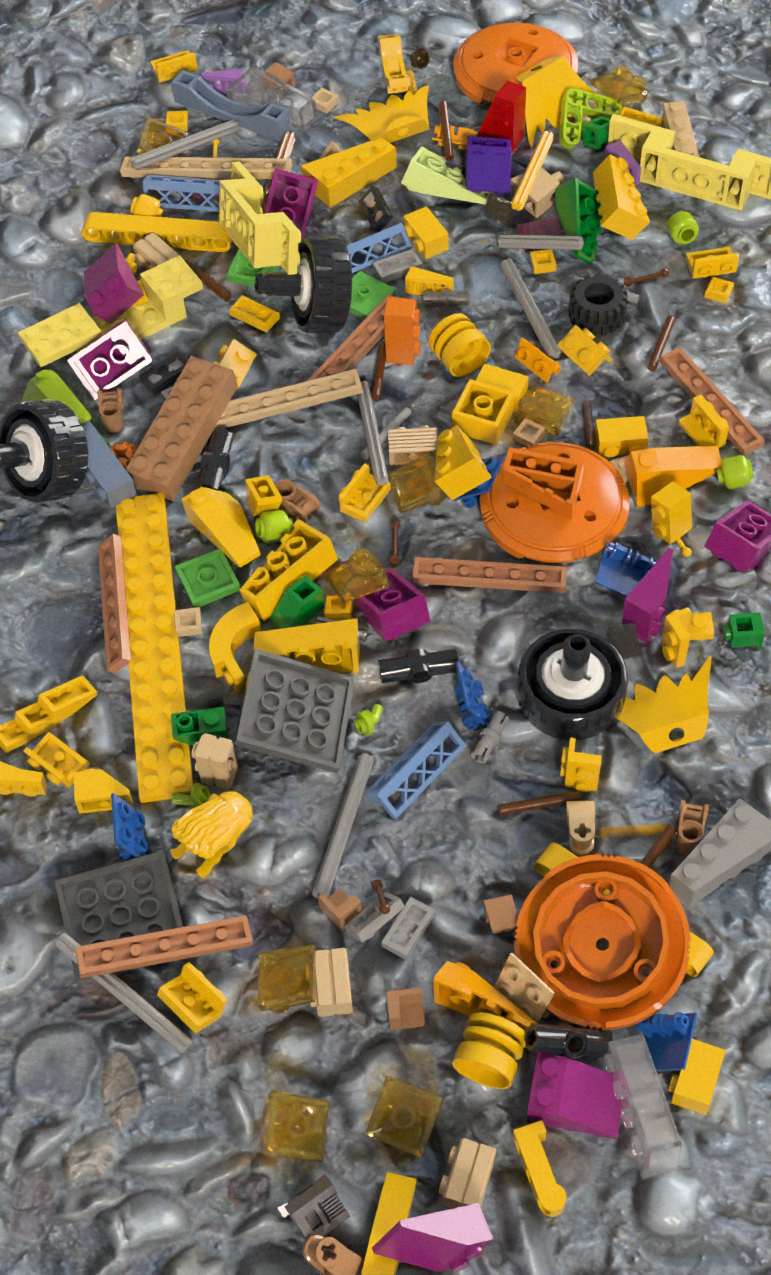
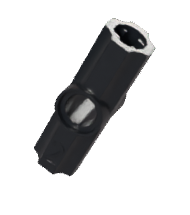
[197,428,234,491]
[378,649,459,683]
[524,1023,615,1059]

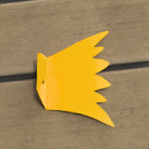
[516,56,601,148]
[333,85,430,143]
[617,656,711,753]

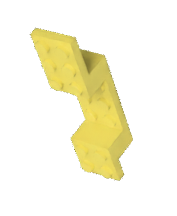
[608,114,771,211]
[219,162,301,275]
[18,255,203,367]

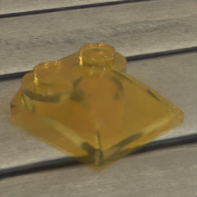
[590,65,648,104]
[137,117,188,157]
[514,386,575,436]
[387,452,447,514]
[325,549,389,604]
[258,944,316,1014]
[365,1076,444,1158]
[260,1090,329,1163]

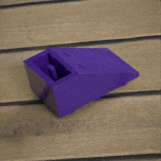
[464,136,511,194]

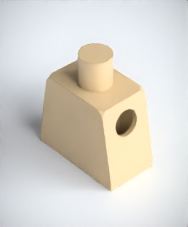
[510,168,564,218]

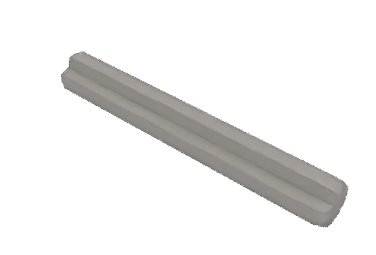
[498,235,584,250]

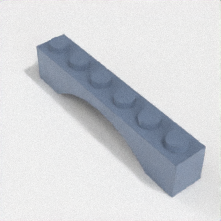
[171,70,291,142]

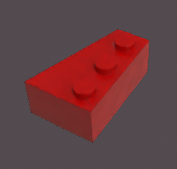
[478,80,526,153]

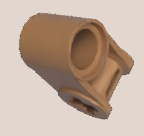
[97,388,124,433]
[275,480,321,523]
[675,800,709,856]
[302,1235,364,1275]

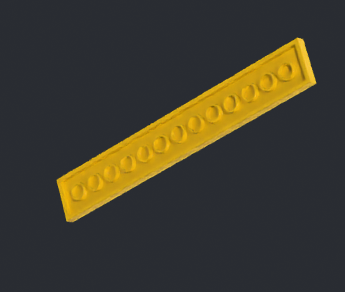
[116,493,194,803]

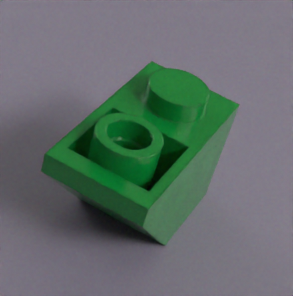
[269,575,325,629]
[171,707,229,746]

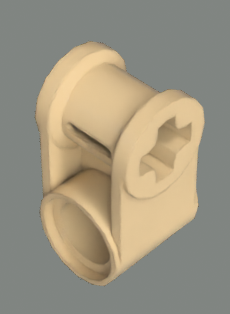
[566,801,595,855]

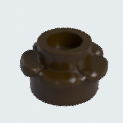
[410,48,429,69]

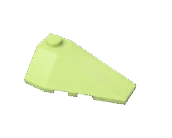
[401,146,493,205]

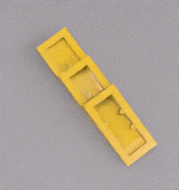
[0,675,97,753]
[361,1172,417,1275]

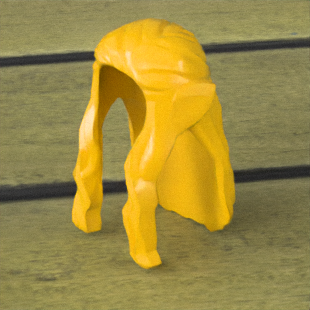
[170,791,253,879]

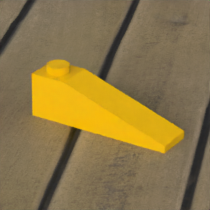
[181,487,261,568]

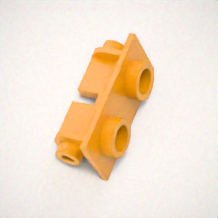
[432,124,478,150]
[514,337,561,383]

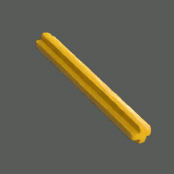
[511,131,553,211]

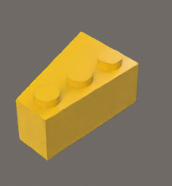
[434,425,492,500]

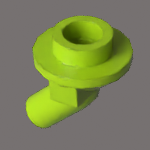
[354,704,383,737]
[171,783,211,808]

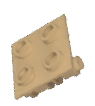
[494,953,555,1024]

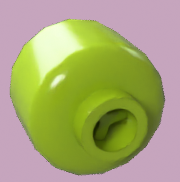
[666,211,699,245]
[717,455,754,489]
[255,510,293,544]

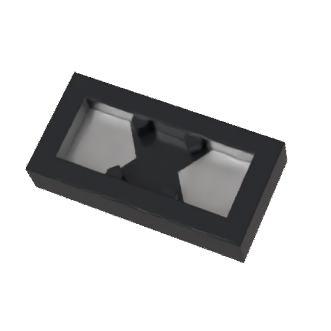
[359,185,393,232]
[139,352,187,395]

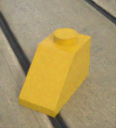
[245,475,282,516]
[74,769,133,814]

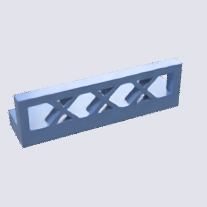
[143,175,220,212]
[346,223,412,273]
[364,721,467,819]

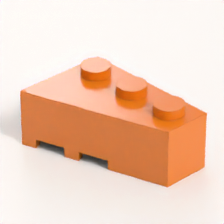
[384,297,421,365]
[503,447,584,519]

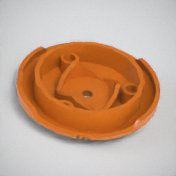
[453,23,578,104]
[480,442,630,563]
[514,854,691,1030]

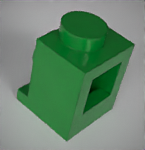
[582,116,610,150]
[723,612,765,649]

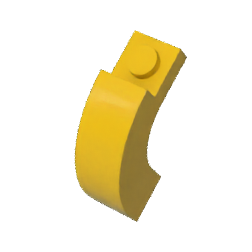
[377,34,411,94]
[209,602,261,694]

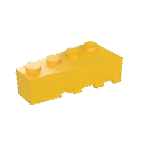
[301,137,397,208]
[593,154,650,240]
[239,519,338,621]
[253,618,360,673]

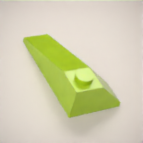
[21,369,92,424]

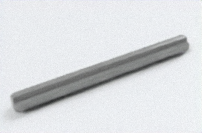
[130,120,240,170]
[501,258,561,360]
[357,380,388,486]
[312,753,374,898]
[55,933,192,1053]

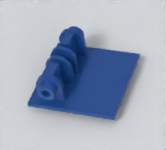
[453,453,506,508]
[594,541,656,597]
[455,661,489,730]
[111,793,148,862]
[635,1012,697,1073]

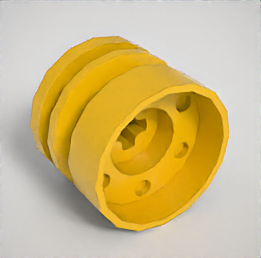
[428,313,491,377]
[452,1012,526,1089]

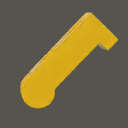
[513,1120,567,1217]

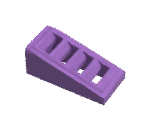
[201,69,245,95]
[605,141,641,185]

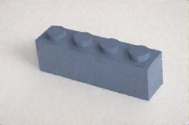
[81,420,136,508]

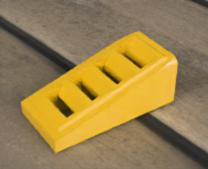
[405,266,454,295]

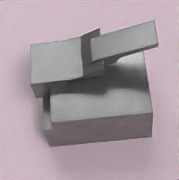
[277,1174,350,1241]

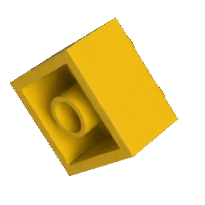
[452,379,515,446]

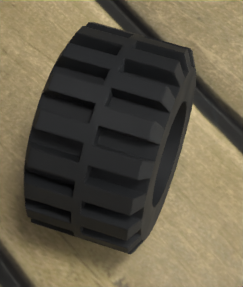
[568,274,628,336]

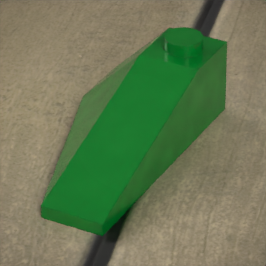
[556,178,603,265]

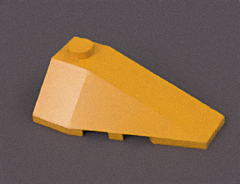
[624,446,722,508]
[433,961,538,1031]

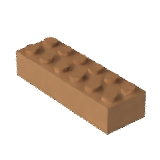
[126,356,238,501]

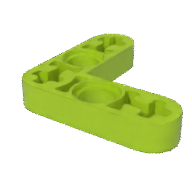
[559,88,622,149]

